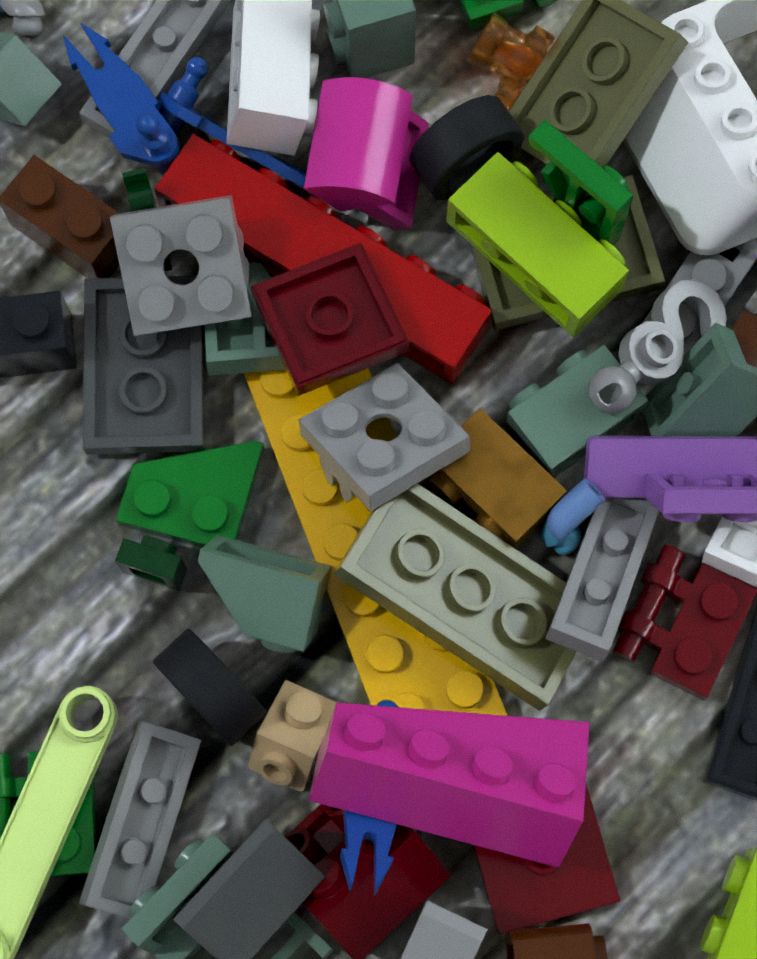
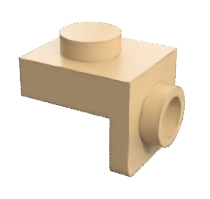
[248,680,338,791]

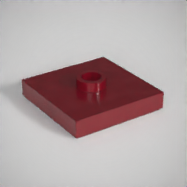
[250,243,410,396]
[473,784,621,935]

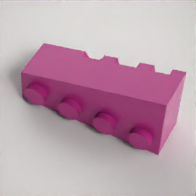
[309,702,590,868]

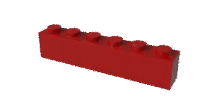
[154,134,492,385]

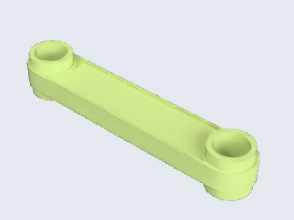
[0,686,118,959]

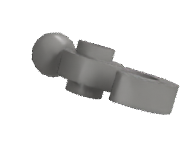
[588,279,727,413]

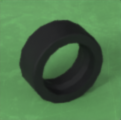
[409,95,525,200]
[153,629,267,746]

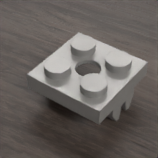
[110,195,254,336]
[299,363,470,512]

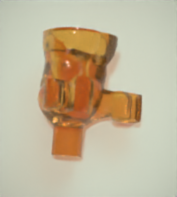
[466,12,555,111]

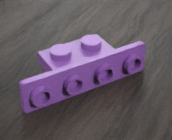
[584,436,757,522]

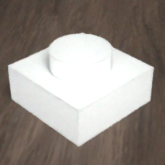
[702,517,757,587]

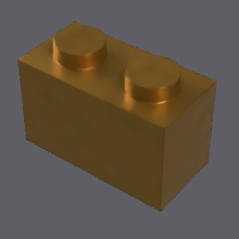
[428,408,567,550]

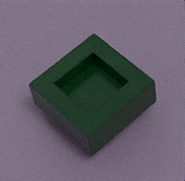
[115,536,187,591]

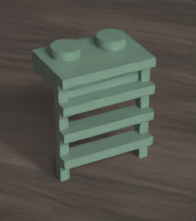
[121,833,333,959]

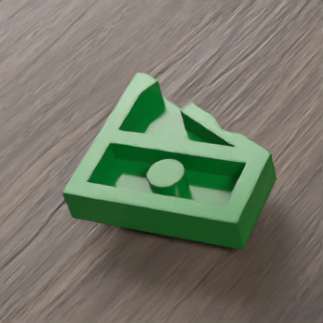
[116,441,265,548]

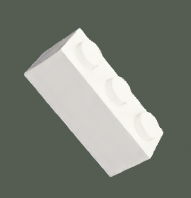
[226,0,320,156]

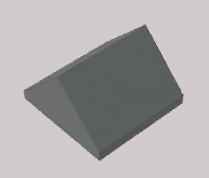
[173,819,325,959]

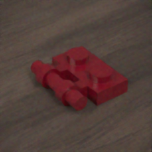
[612,544,757,701]

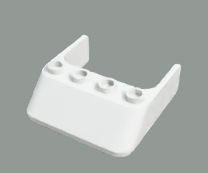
[623,0,757,256]

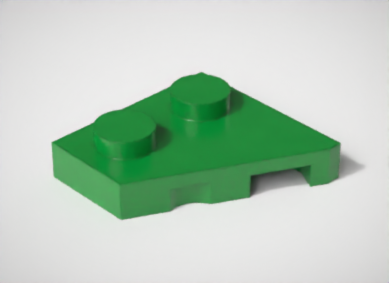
[528,119,634,246]

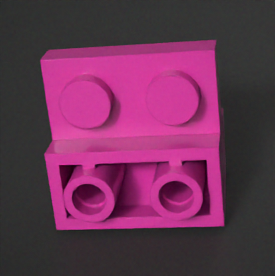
[304,77,429,231]

